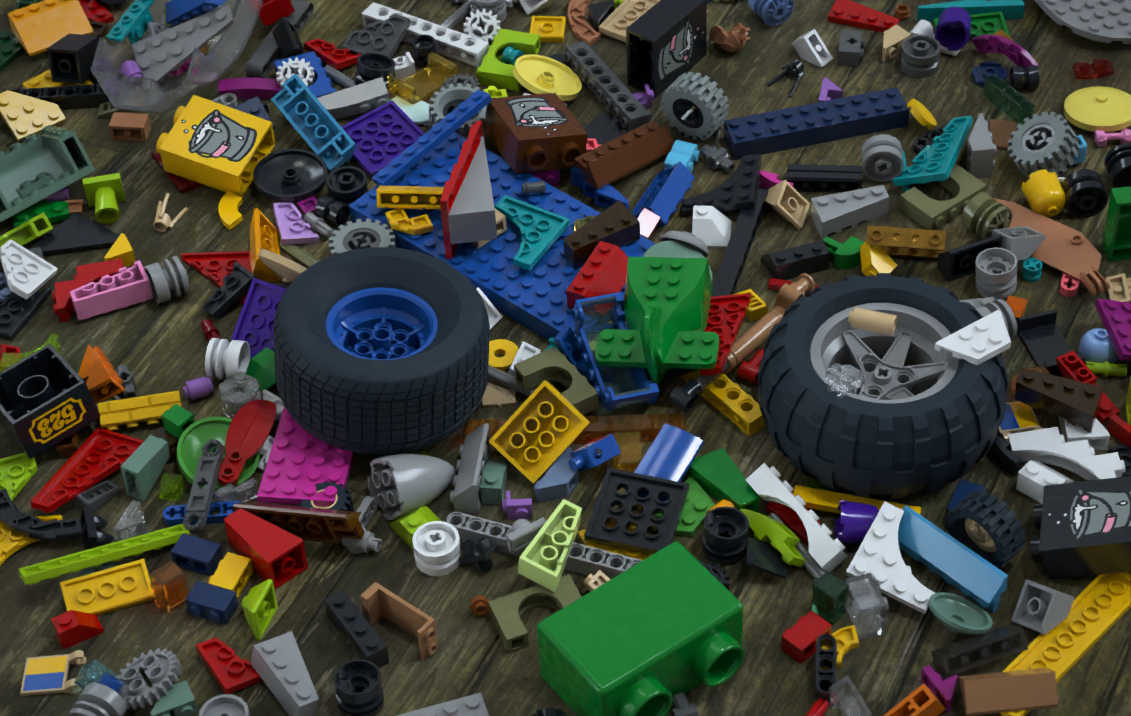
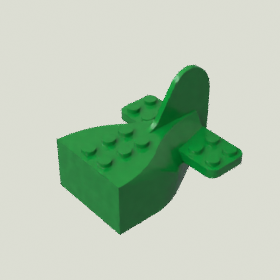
[595,257,720,384]

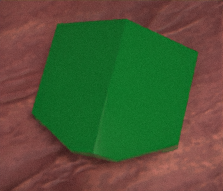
[243,348,276,392]

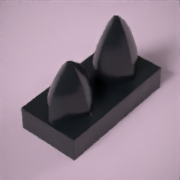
[80,506,115,551]

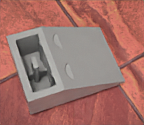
[966,113,997,178]

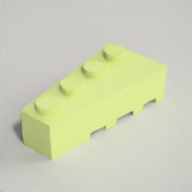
[518,499,582,592]

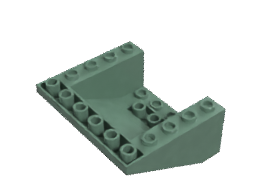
[0,125,95,222]

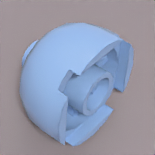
[1079,328,1118,364]

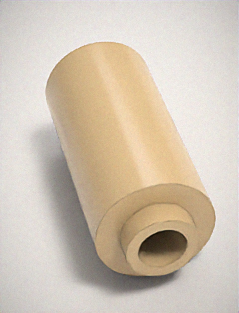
[848,307,897,336]

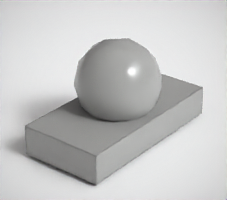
[506,517,546,554]

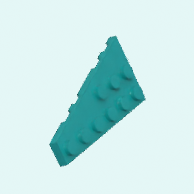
[893,115,973,186]

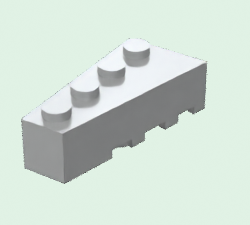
[251,631,319,716]

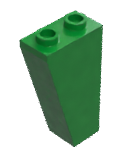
[686,448,759,512]

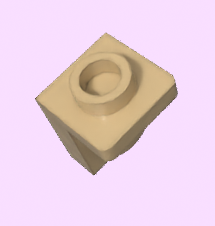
[581,570,611,594]

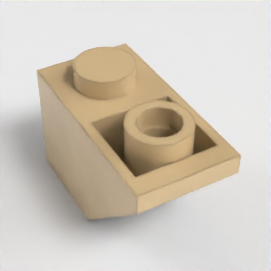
[882,25,911,63]

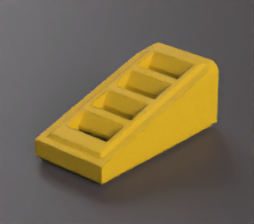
[733,289,768,322]

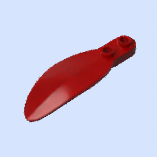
[218,399,277,487]

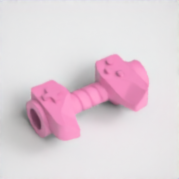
[1094,128,1131,147]

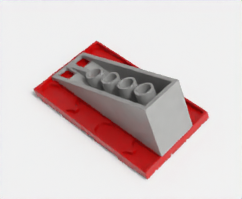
[440,121,497,259]

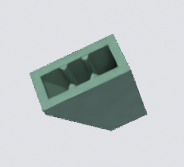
[120,435,170,502]

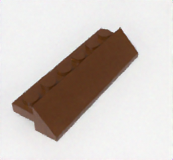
[573,121,674,190]
[233,501,365,544]

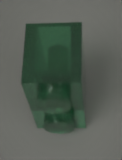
[811,571,848,626]

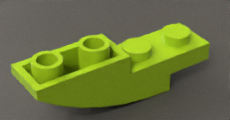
[740,509,806,567]

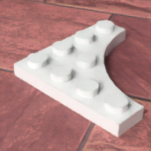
[845,502,935,614]

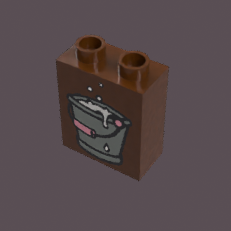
[484,93,588,173]

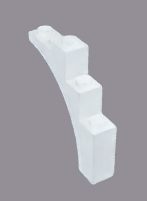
[1008,427,1125,481]

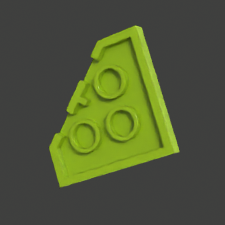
[0,453,38,501]

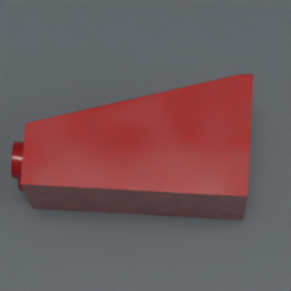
[224,508,308,590]

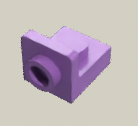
[633,84,654,109]

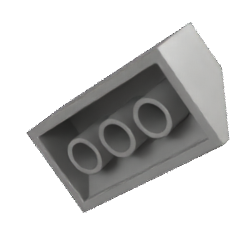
[450,423,491,514]

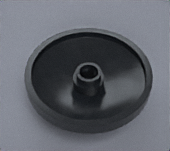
[253,149,328,202]

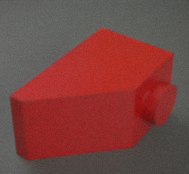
[51,610,104,650]

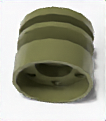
[961,192,1013,239]

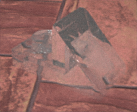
[113,500,148,542]
[829,675,872,716]

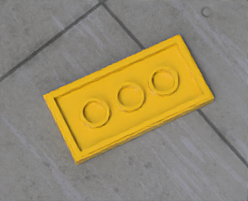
[59,559,155,616]

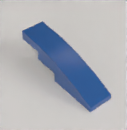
[571,166,629,210]

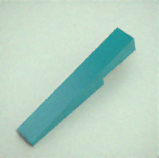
[917,0,1025,22]

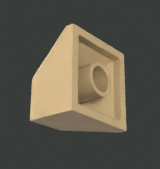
[765,180,810,230]

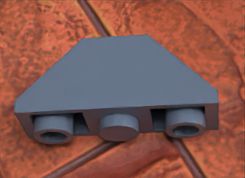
[534,447,579,503]

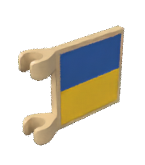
[998,401,1043,442]
[20,650,86,696]

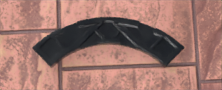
[0,489,84,541]

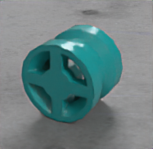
[502,46,523,65]
[1022,258,1042,282]

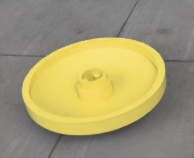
[513,55,582,101]
[1064,86,1131,132]

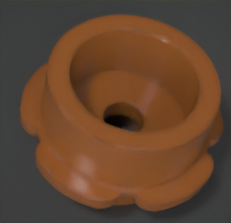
[894,4,911,20]
[469,595,489,616]

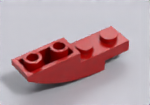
[1056,351,1120,424]

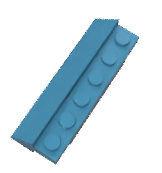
[271,73,357,172]
[898,505,1008,613]

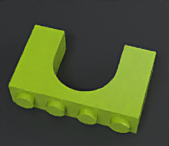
[476,28,541,91]

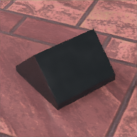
[272,17,305,59]

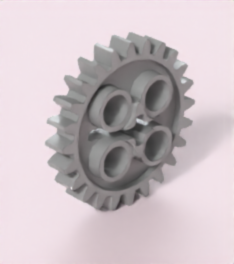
[115,648,182,710]

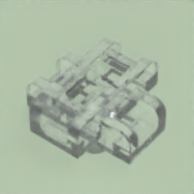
[826,362,865,398]

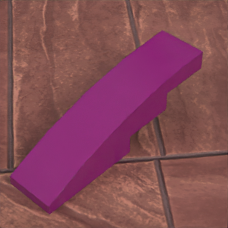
[218,78,282,100]

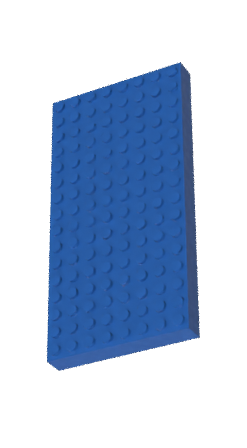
[349,132,655,344]

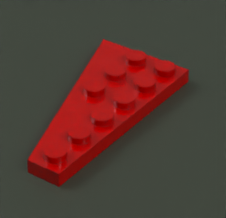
[700,293,752,376]
[30,427,144,513]

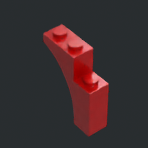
[52,258,124,323]

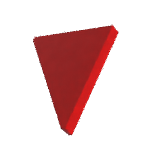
[181,251,251,305]

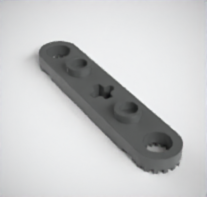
[183,439,224,533]

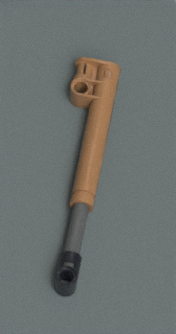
[668,273,815,413]

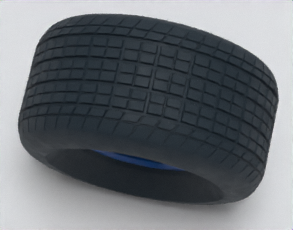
[273,247,490,455]

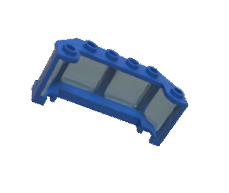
[572,292,659,411]

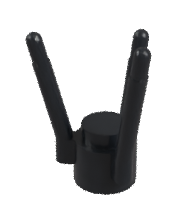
[767,59,804,97]

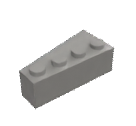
[810,185,889,240]

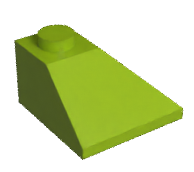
[389,506,441,551]
[242,579,278,641]

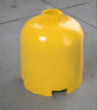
[1021,169,1066,218]

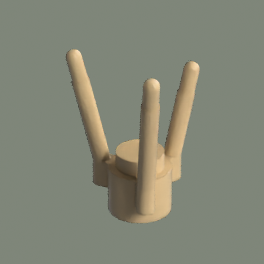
[153,193,188,232]

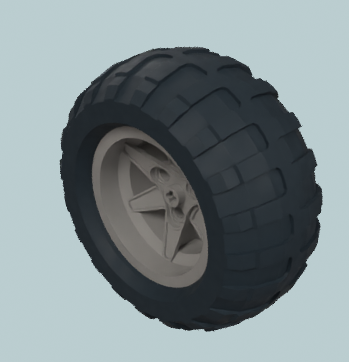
[758,273,1008,500]

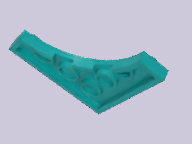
[495,195,570,271]

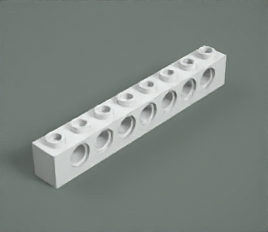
[362,2,489,67]

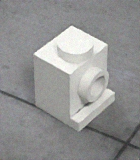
[393,52,416,81]

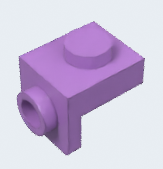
[502,491,533,520]

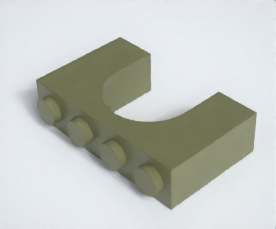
[899,163,987,230]
[514,347,599,415]
[488,574,581,654]

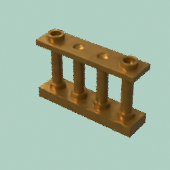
[866,225,946,259]

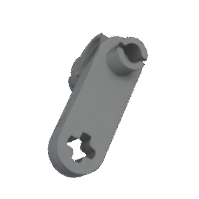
[341,496,382,554]

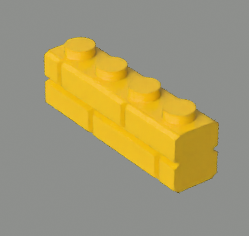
[376,185,444,209]
[98,391,182,431]

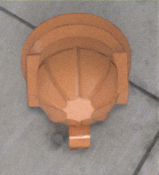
[708,23,750,53]

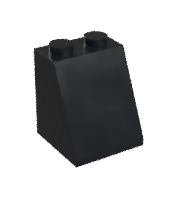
[47,34,102,84]

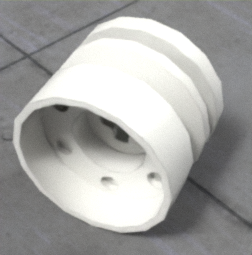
[205,338,250,382]

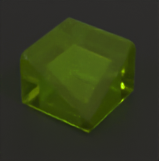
[159,473,185,500]

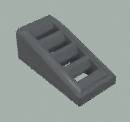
[74,479,120,513]

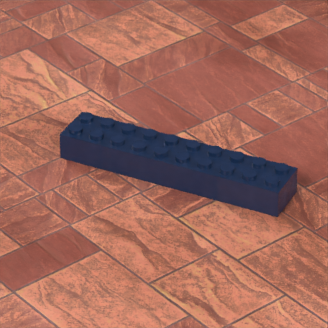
[724,87,909,160]

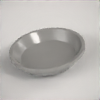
[659,231,709,257]

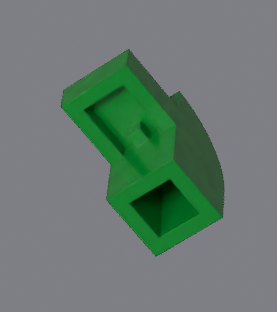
[823,236,864,269]

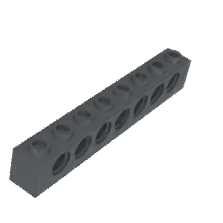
[564,41,650,132]

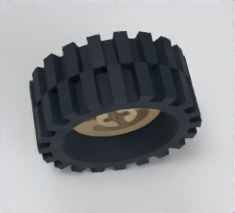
[944,490,1026,569]

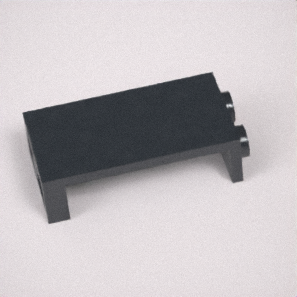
[1017,309,1085,377]

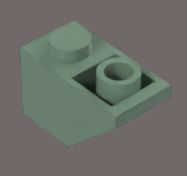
[151,680,198,716]

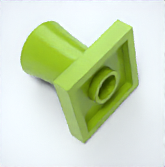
[82,173,126,224]

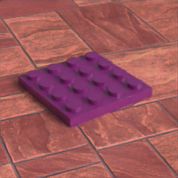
[1094,298,1131,361]

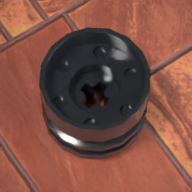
[1104,143,1131,188]
[701,506,749,564]
[333,659,384,716]

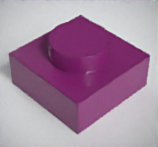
[297,196,318,215]

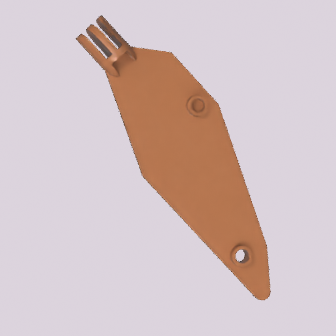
[994,198,1110,296]

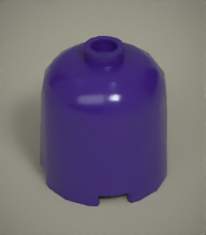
[935,7,972,51]
[834,500,880,545]

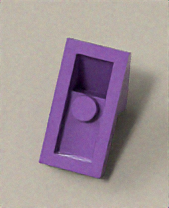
[818,78,843,102]

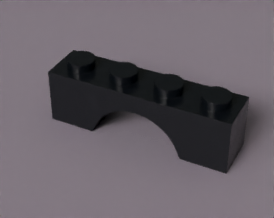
[324,590,389,668]

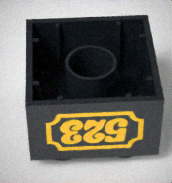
[0,344,101,459]

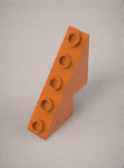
[78,345,125,405]

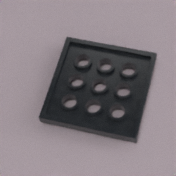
[584,468,690,554]

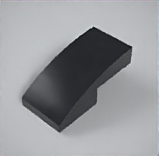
[990,435,1022,477]

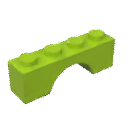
[0,212,53,247]

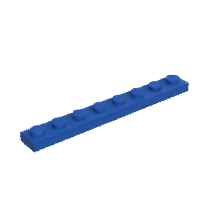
[372,89,492,186]

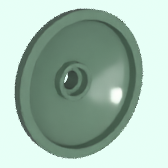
[928,592,993,635]

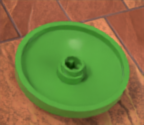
[176,417,260,492]

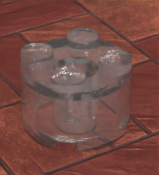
[219,372,262,419]

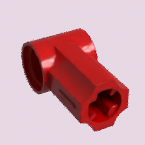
[737,348,764,385]

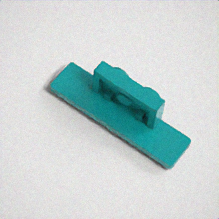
[106,0,155,44]

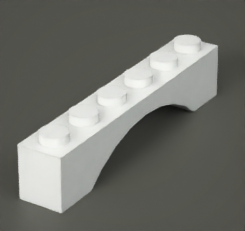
[746,463,848,574]

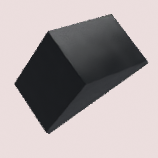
[588,0,614,33]

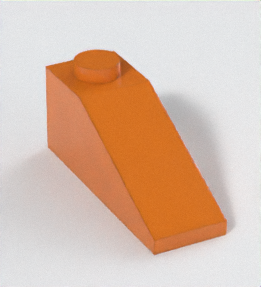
[883,683,946,716]

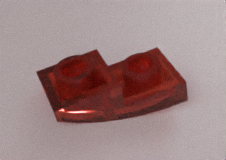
[1072,58,1115,79]

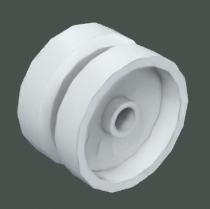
[412,521,461,576]

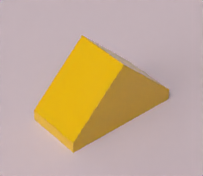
[104,233,136,267]

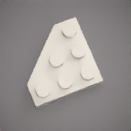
[0,239,58,300]

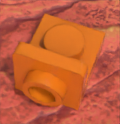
[1006,295,1028,318]

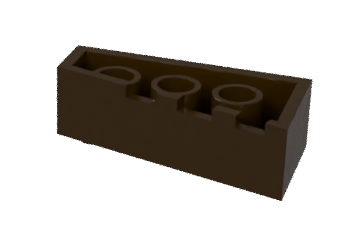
[563,200,640,267]

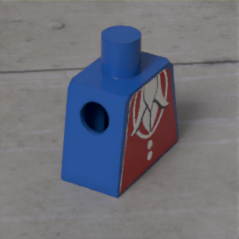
[569,434,621,471]

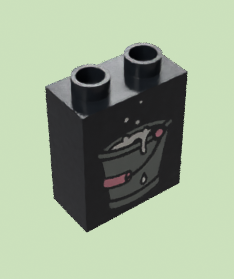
[626,0,707,98]
[1031,476,1131,579]

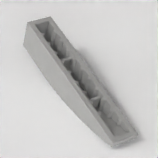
[280,77,390,123]

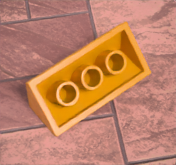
[249,208,281,283]

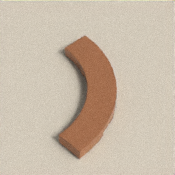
[567,0,601,46]

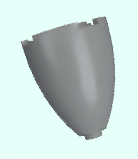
[367,454,455,520]

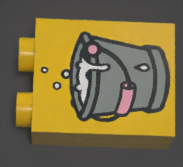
[156,95,276,198]

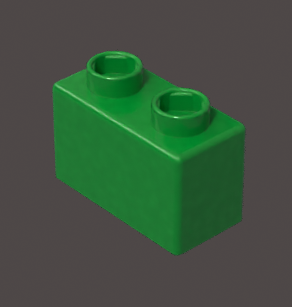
[537,541,745,716]

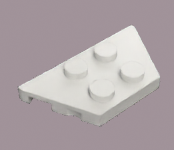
[935,310,1011,365]

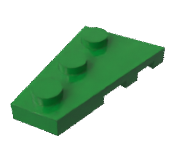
[13,201,71,228]

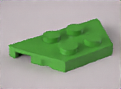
[648,476,715,537]

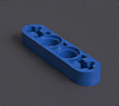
[163,501,242,526]

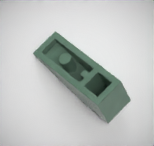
[480,455,510,505]

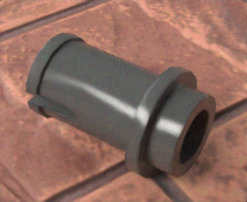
[521,181,546,196]

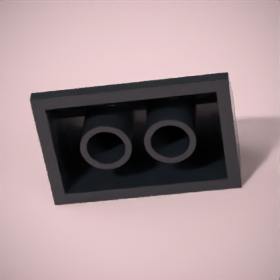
[937,234,1003,282]
[761,240,830,280]

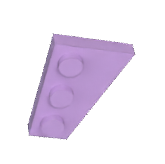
[273,202,319,245]

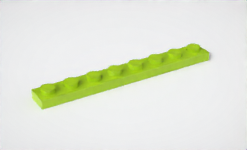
[18,524,190,585]

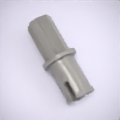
[304,212,333,238]

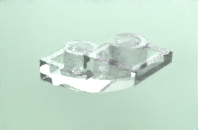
[213,478,259,502]

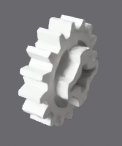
[463,9,501,43]
[276,57,315,89]

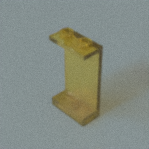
[388,52,458,105]

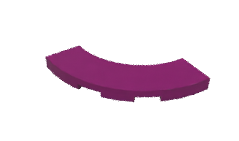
[971,34,1038,69]

